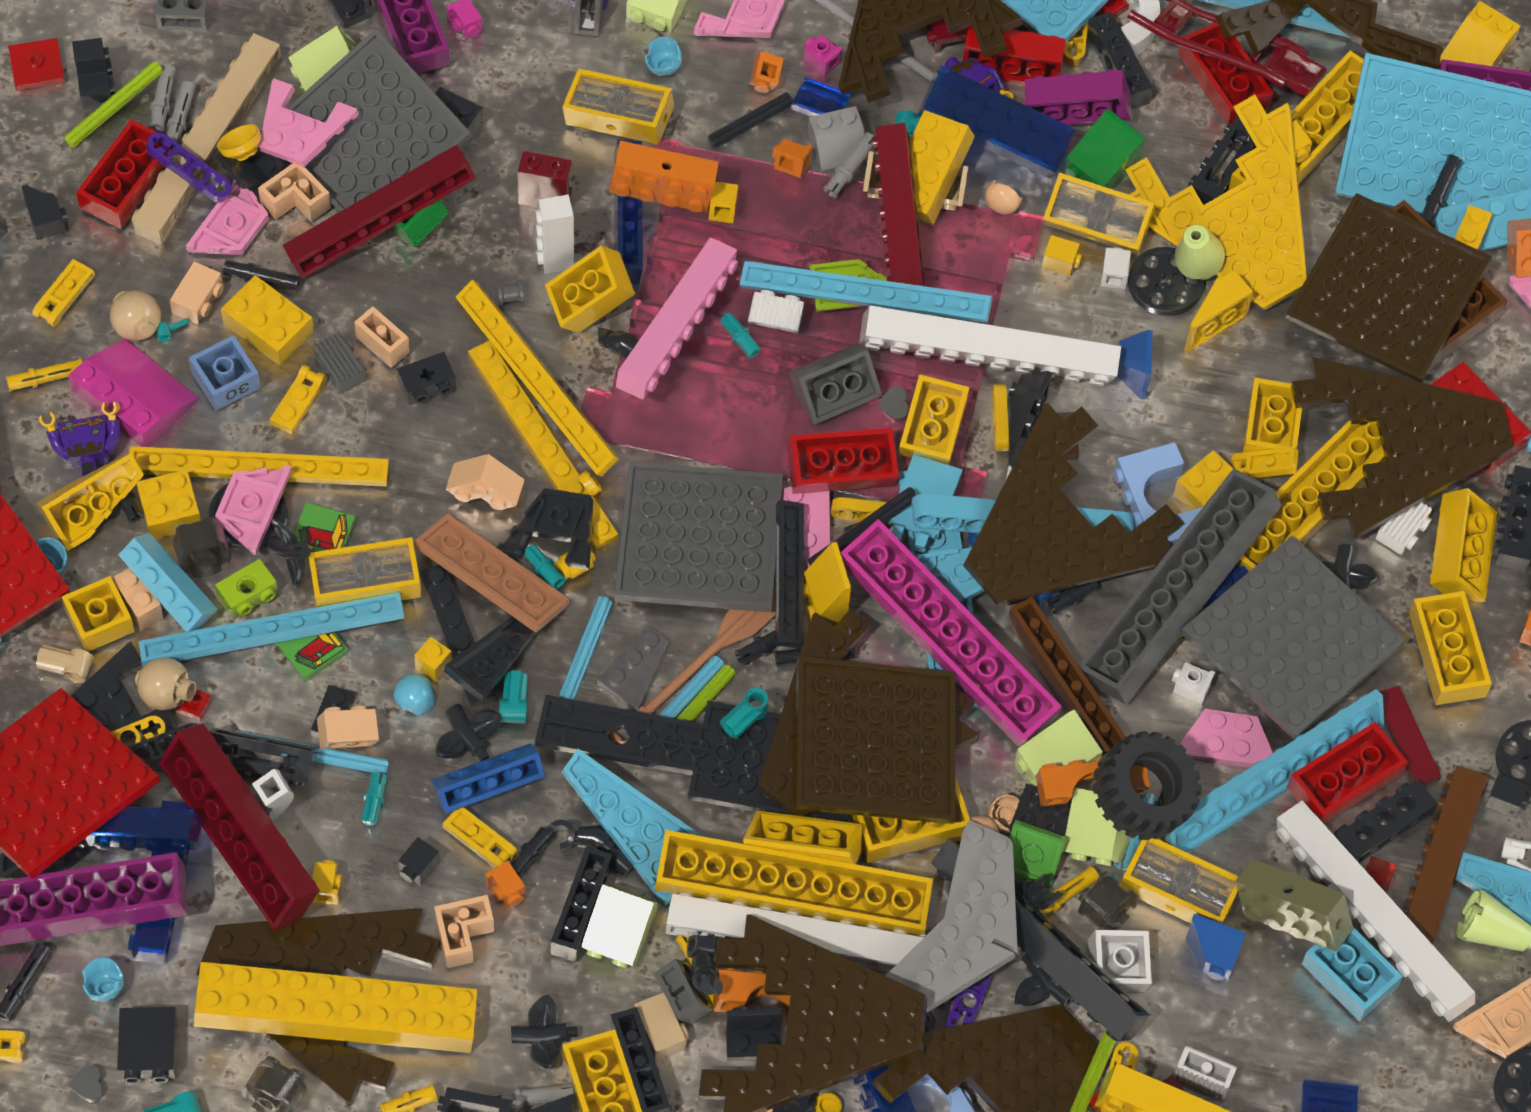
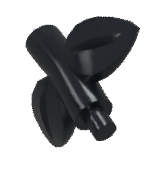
[266,519,311,588]
[1321,544,1380,590]
[435,704,502,761]
[1014,954,1072,1007]
[511,994,578,1069]

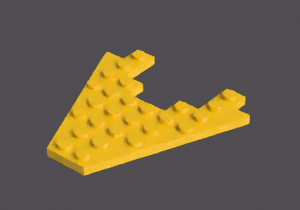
[1125,95,1308,311]

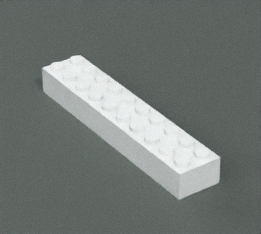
[859,306,1121,387]

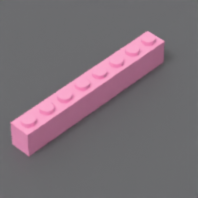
[616,237,738,400]

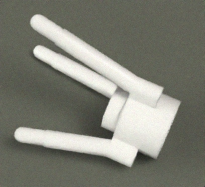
[1501,837,1531,872]

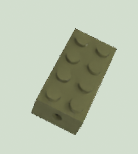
[1235,859,1353,951]

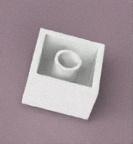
[1088,930,1152,992]

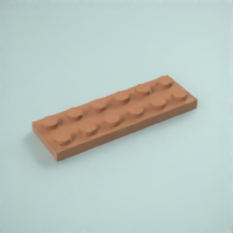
[414,514,570,633]

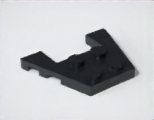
[496,488,593,570]
[71,642,178,739]

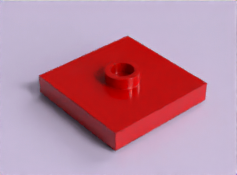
[8,38,65,91]

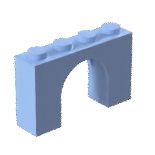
[1113,442,1203,546]

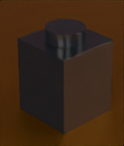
[1485,773,1530,818]
[398,837,440,886]

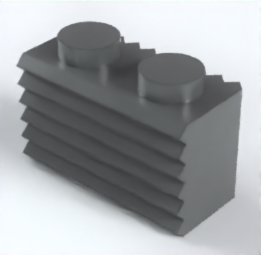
[313,332,367,394]

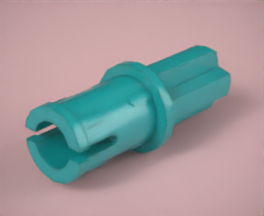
[720,313,762,359]
[524,544,566,589]
[361,772,388,826]

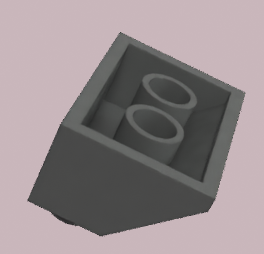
[789,343,882,425]

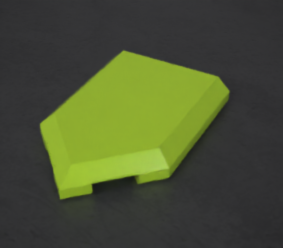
[809,259,887,311]

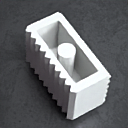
[748,290,804,336]
[1376,502,1432,555]
[1174,1045,1237,1100]

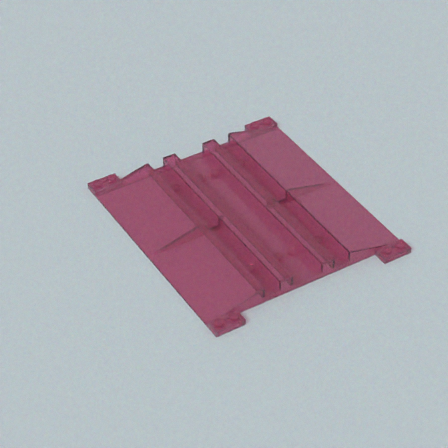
[581,138,1044,502]

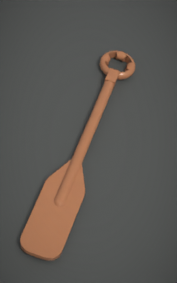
[608,569,776,745]

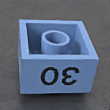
[189,335,261,411]

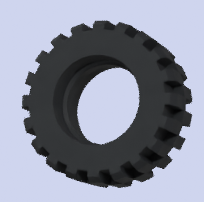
[1092,731,1202,840]

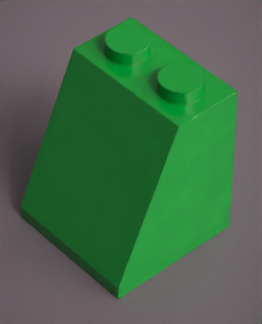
[1064,109,1145,190]

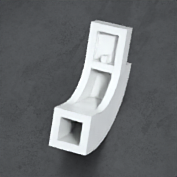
[1121,0,1160,56]
[252,769,294,821]

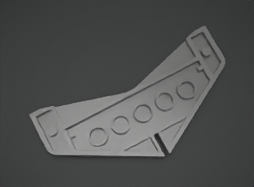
[885,820,1018,1013]

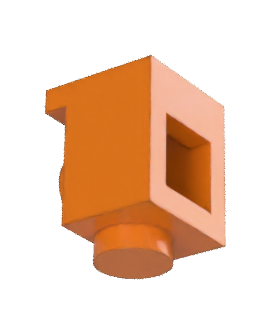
[749,51,784,93]
[772,139,813,178]
[485,861,526,907]

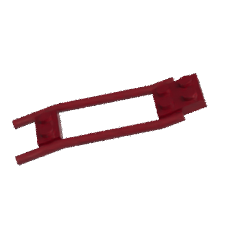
[1127,0,1327,97]

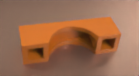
[1035,757,1150,807]
[713,968,790,1013]

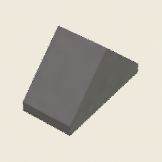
[574,0,602,36]

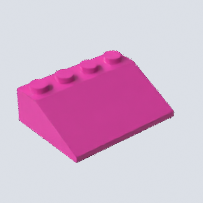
[68,339,199,447]

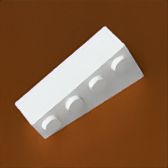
[535,195,574,274]

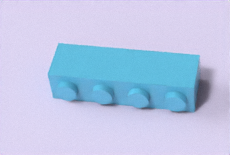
[118,533,218,632]

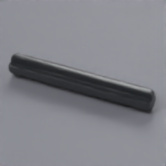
[708,92,793,148]

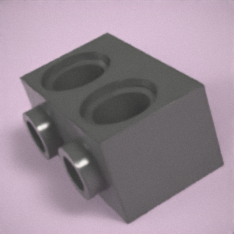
[155,0,209,31]
[654,958,713,1024]

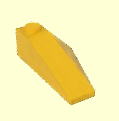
[36,453,144,551]

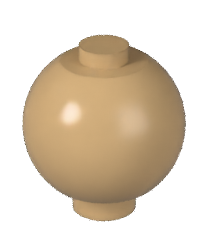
[110,290,161,341]
[135,657,196,711]

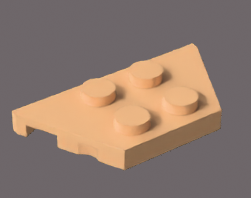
[1453,978,1531,1059]

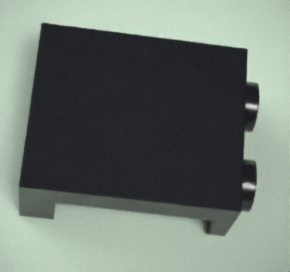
[117,1007,178,1083]
[437,1087,513,1112]

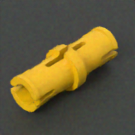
[380,1084,438,1112]

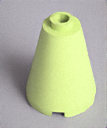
[1175,225,1225,280]
[1456,889,1531,952]

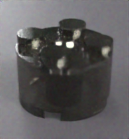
[173,517,232,578]
[1077,871,1139,930]
[242,1056,307,1112]

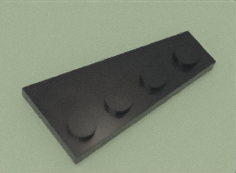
[444,616,535,703]

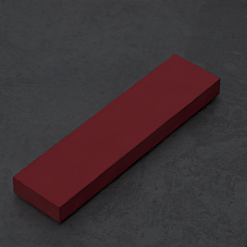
[1380,685,1441,785]

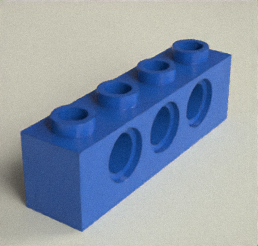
[431,743,546,814]

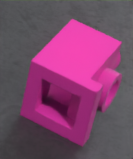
[446,0,483,39]
[803,34,843,77]

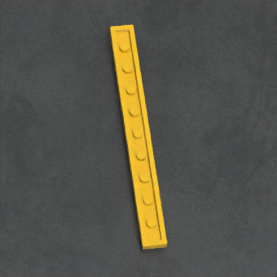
[456,279,619,477]
[468,340,619,551]
[129,446,389,487]

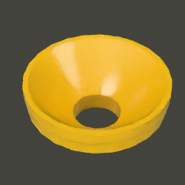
[217,124,261,161]

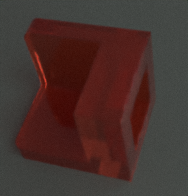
[1365,856,1396,894]

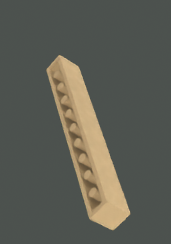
[132,33,281,245]

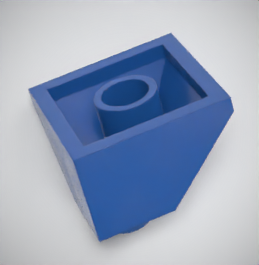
[1117,330,1153,399]
[1186,914,1246,981]

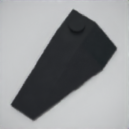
[1006,371,1052,478]

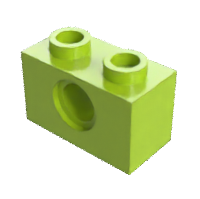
[215,559,278,620]

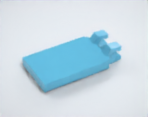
[889,454,962,554]

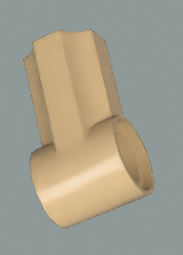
[36,644,94,683]

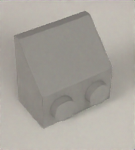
[807,106,868,173]

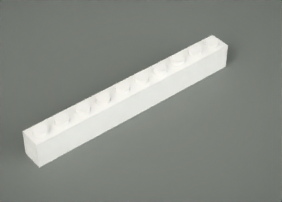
[1276,801,1475,1022]
[665,893,926,972]

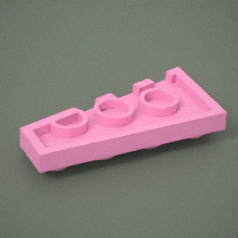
[781,487,830,572]

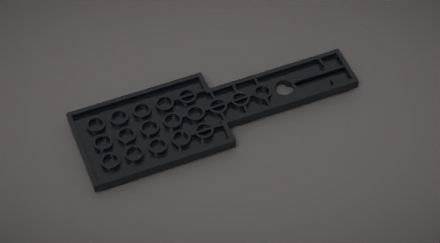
[535,695,849,822]

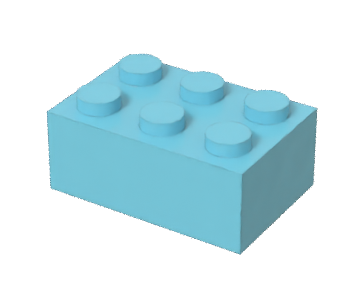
[1302,927,1403,1022]

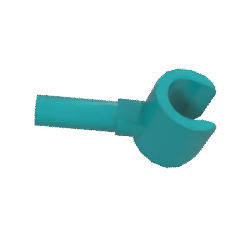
[156,318,189,342]

